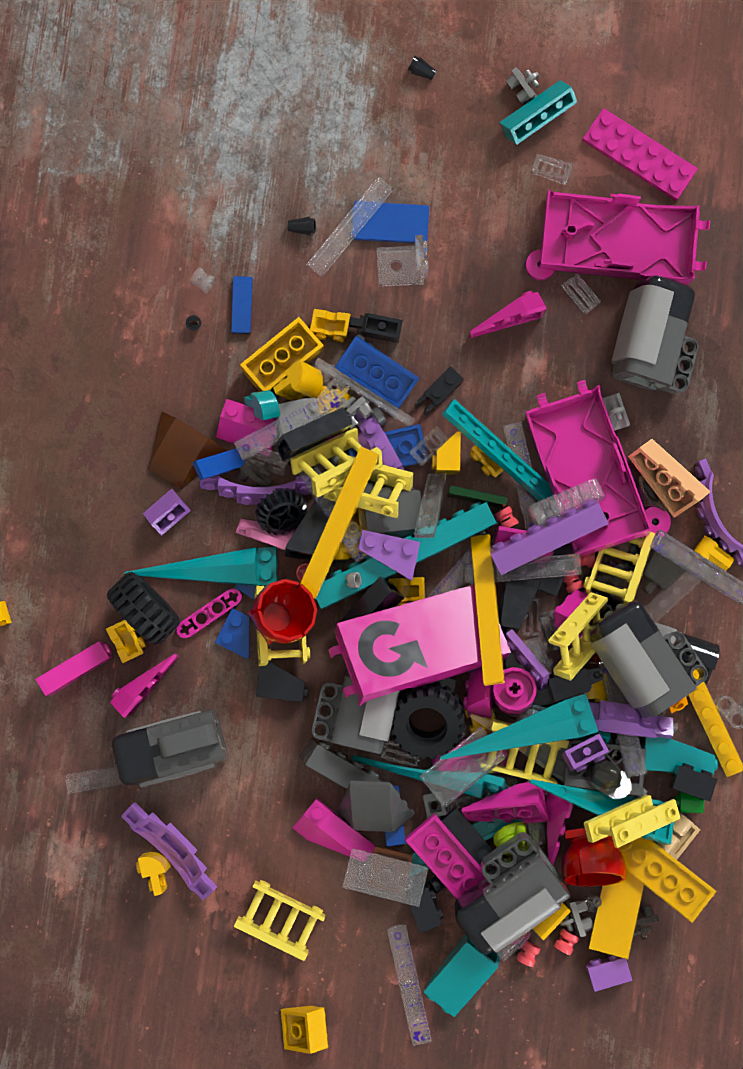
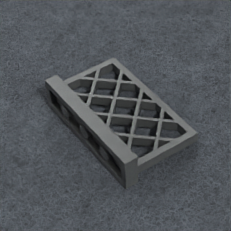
[562,739,646,797]

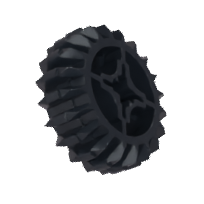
[255,488,307,535]

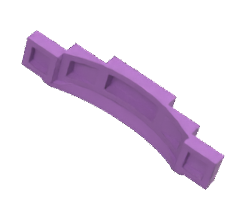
[354,413,414,489]
[694,458,743,568]
[199,475,313,505]
[558,700,673,739]
[121,802,217,900]

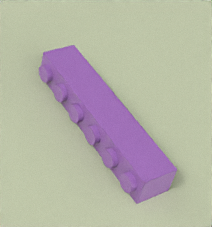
[490,499,609,575]

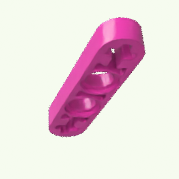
[177,588,242,638]

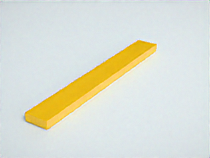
[300,446,380,598]
[471,534,505,686]

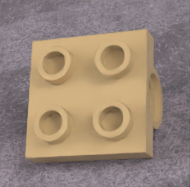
[652,812,701,860]

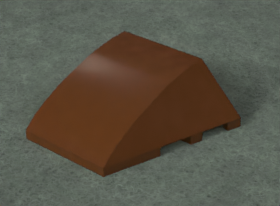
[148,411,227,489]

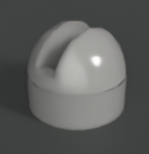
[345,572,362,588]

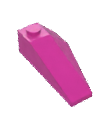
[469,291,546,338]
[543,790,573,865]

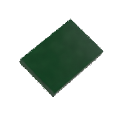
[447,486,508,509]

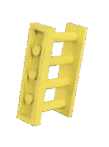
[290,428,383,497]
[324,455,413,518]
[583,532,655,605]
[254,586,310,666]
[548,592,608,681]
[479,718,569,784]
[584,795,680,848]
[234,880,326,961]

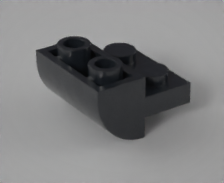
[682,633,720,685]

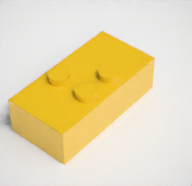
[240,317,324,392]

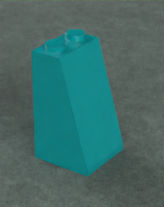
[424,934,502,1017]

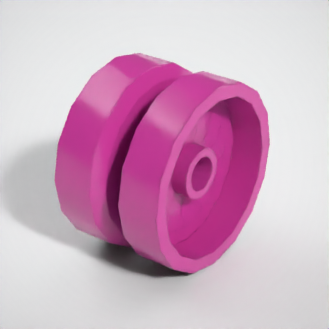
[493,667,537,715]

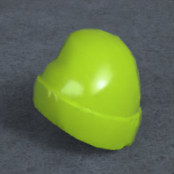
[493,822,526,857]

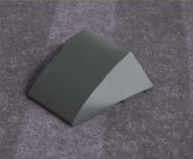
[363,481,425,539]
[337,781,415,832]

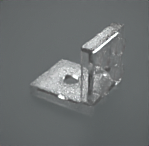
[377,235,429,287]

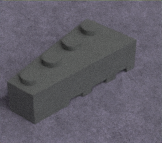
[299,738,382,789]

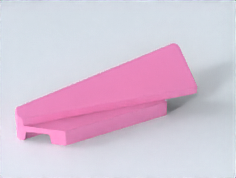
[236,519,296,550]

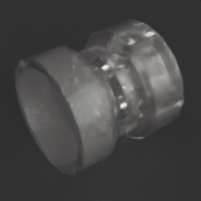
[190,267,216,294]

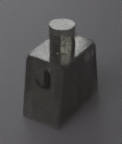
[641,547,687,595]

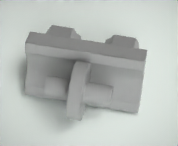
[506,67,540,104]
[602,393,630,431]
[339,396,373,430]
[560,899,594,937]

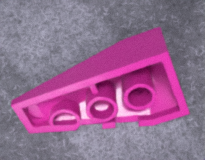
[110,654,179,718]
[462,781,549,823]
[292,797,375,862]

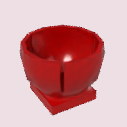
[248,579,317,645]
[561,828,626,887]

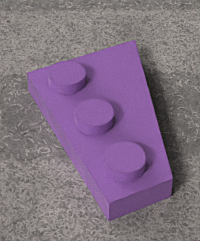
[358,530,420,581]
[505,629,549,692]

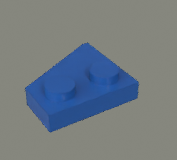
[215,608,250,659]

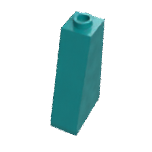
[642,737,718,775]

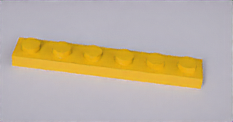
[689,670,743,777]

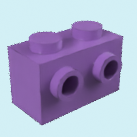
[143,489,191,536]
[561,734,609,772]
[585,954,632,992]

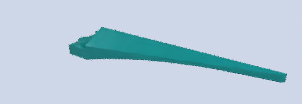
[124,547,278,587]
[440,694,598,760]
[351,755,507,798]
[528,779,674,845]

